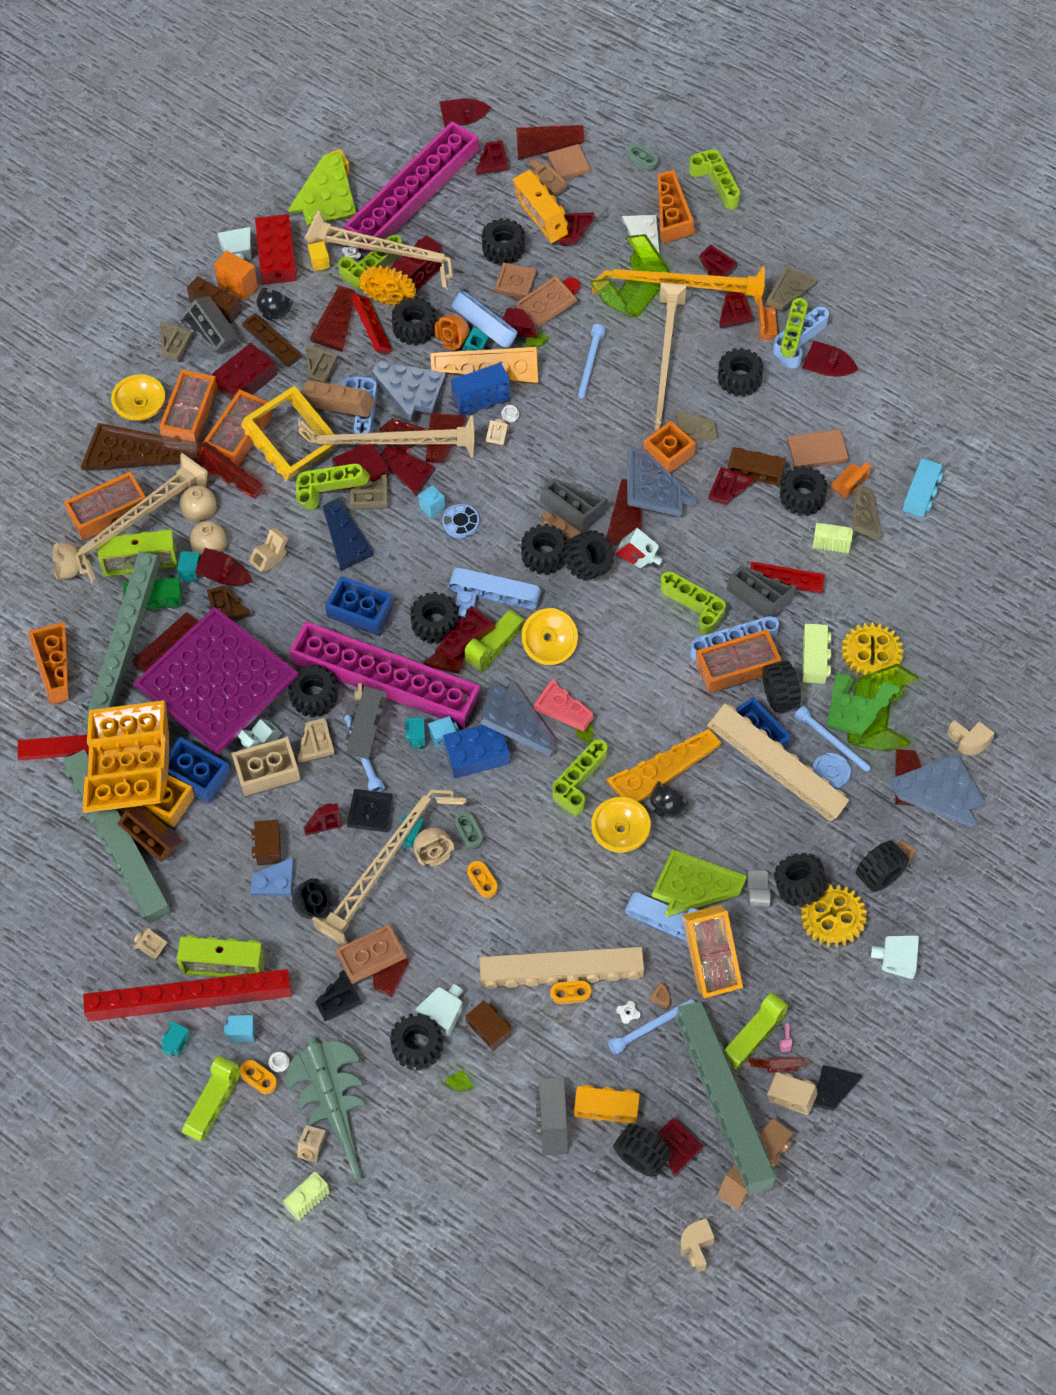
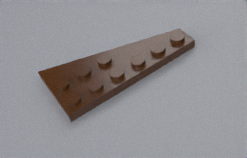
[81,423,202,470]

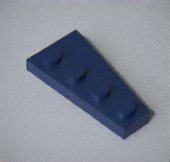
[323,498,373,571]

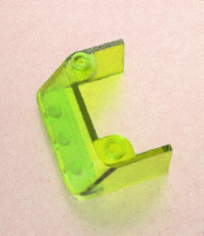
[590,234,670,317]
[847,663,919,752]

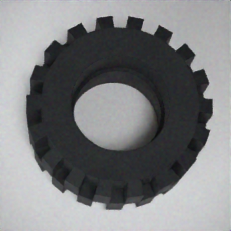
[482,218,525,265]
[392,297,436,345]
[718,348,764,397]
[780,466,828,516]
[521,524,568,575]
[563,530,615,580]
[410,592,458,644]
[763,660,801,712]
[288,664,338,717]
[855,840,910,892]
[774,853,828,907]
[390,1013,443,1071]
[613,1123,671,1177]

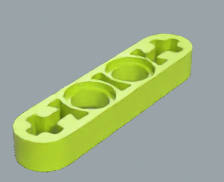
[781,298,808,358]

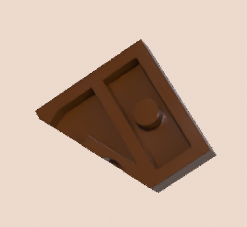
[207,585,251,621]

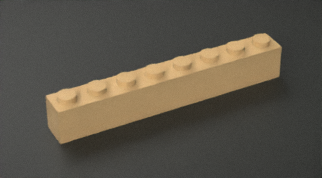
[707,703,849,822]
[479,947,644,989]

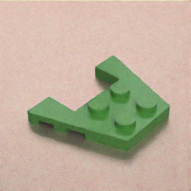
[827,673,900,735]

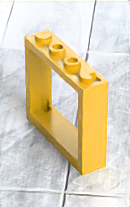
[241,385,338,481]

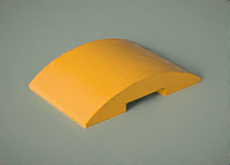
[83,700,169,813]

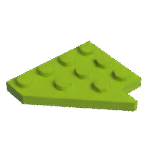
[288,151,357,227]
[652,849,747,917]

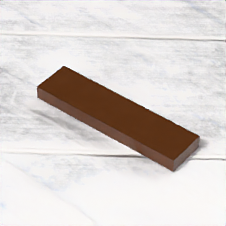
[242,313,302,368]

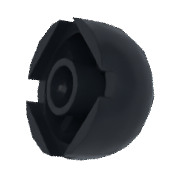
[256,288,293,320]
[650,781,690,818]
[292,878,333,919]

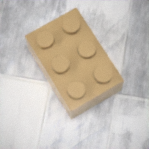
[231,737,300,797]

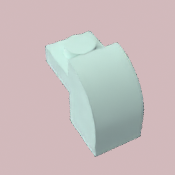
[238,719,282,748]

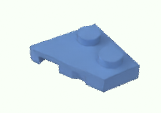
[251,858,294,897]

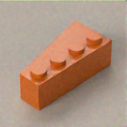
[657,169,695,244]
[28,622,69,705]

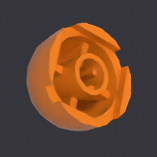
[435,314,470,351]

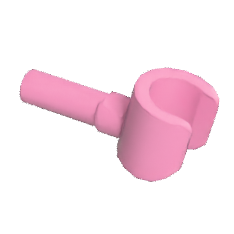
[779,1023,792,1052]

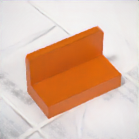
[757,299,778,340]
[830,462,871,499]

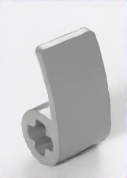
[748,871,770,907]

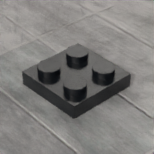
[347,789,393,832]

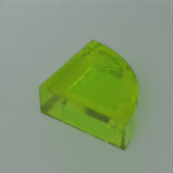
[525,332,549,348]
[574,724,593,744]
[445,1070,474,1092]

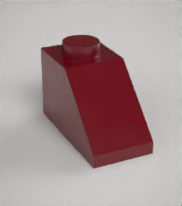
[502,308,538,338]

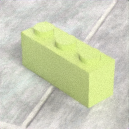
[802,624,831,684]

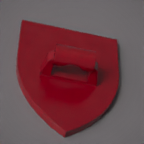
[439,98,491,127]
[802,340,858,377]
[195,547,252,586]

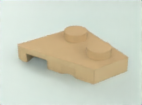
[297,718,335,764]

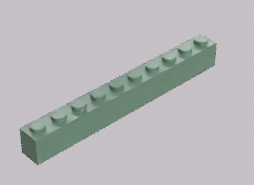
[84,551,160,731]
[63,750,171,924]
[675,1001,776,1194]

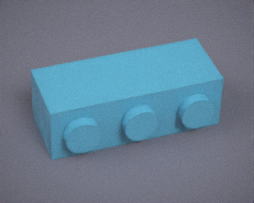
[902,458,944,518]

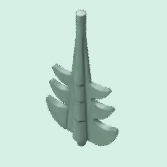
[286,1036,365,1182]

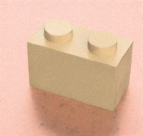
[767,1072,818,1116]

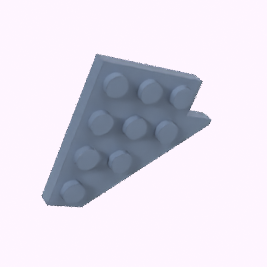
[372,360,446,421]
[627,447,697,516]
[480,680,555,756]
[889,754,985,828]

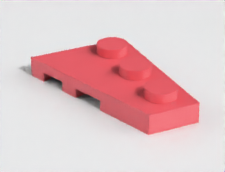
[533,679,593,731]

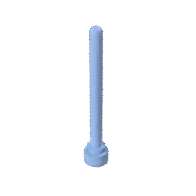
[578,324,606,399]
[794,706,871,772]
[344,714,385,792]
[608,999,695,1055]

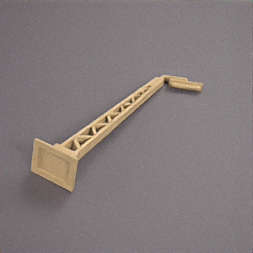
[305,211,453,290]
[654,283,687,431]
[298,415,474,457]
[75,453,208,583]
[312,790,467,946]

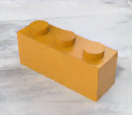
[574,1085,640,1124]

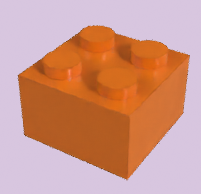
[214,250,258,301]
[644,420,696,473]

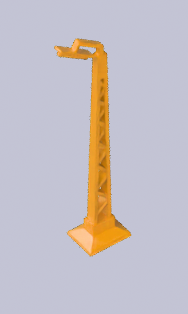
[592,266,765,307]

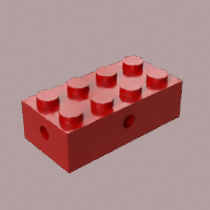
[255,214,297,285]

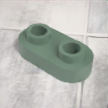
[628,144,658,170]
[454,812,483,849]

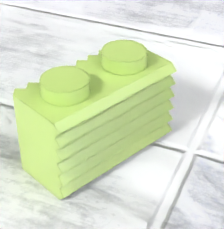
[812,522,853,554]
[283,1172,330,1221]

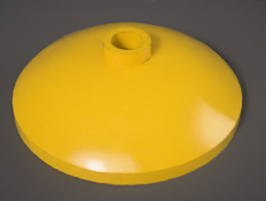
[111,374,165,421]
[521,608,578,665]
[591,797,651,853]

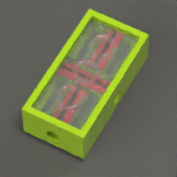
[97,530,178,577]
[177,935,266,977]

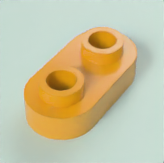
[467,861,497,898]
[550,981,591,1005]
[239,1060,277,1095]

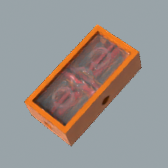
[159,369,218,443]
[203,389,273,468]
[64,471,148,541]
[695,629,782,693]

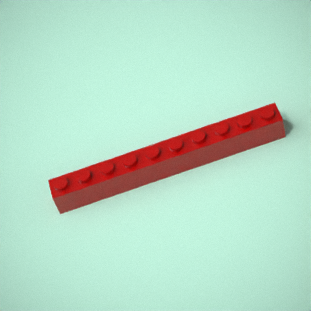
[83,969,292,1022]

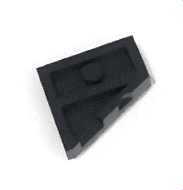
[315,970,361,1021]
[813,1065,862,1111]

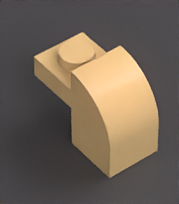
[249,528,288,572]
[947,720,995,755]
[680,1218,714,1273]

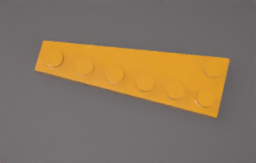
[431,347,539,383]
[606,729,721,803]

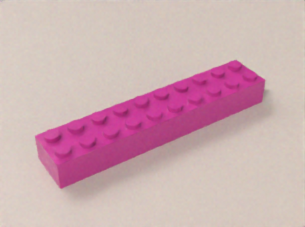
[344,121,479,254]
[289,621,480,728]

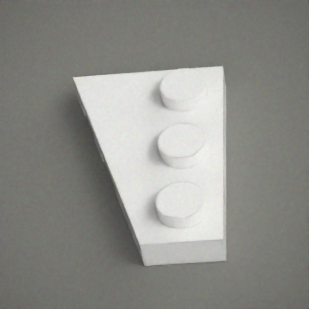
[622,215,660,260]

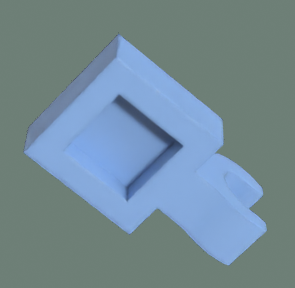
[456,590,477,621]

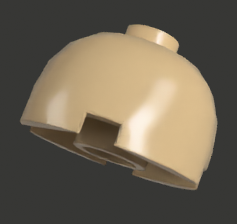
[180,485,217,523]
[190,521,227,557]
[52,542,84,579]
[413,827,454,866]

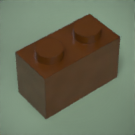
[251,820,281,865]
[465,1000,512,1051]

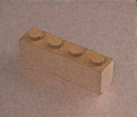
[301,380,375,417]

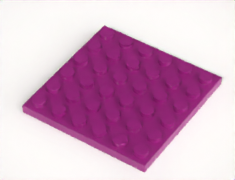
[134,607,299,754]

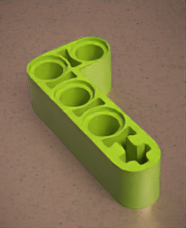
[689,149,740,209]
[338,235,402,289]
[296,464,370,510]
[660,572,726,635]
[465,609,526,672]
[552,739,607,815]
[724,992,788,1071]
[182,1055,240,1142]

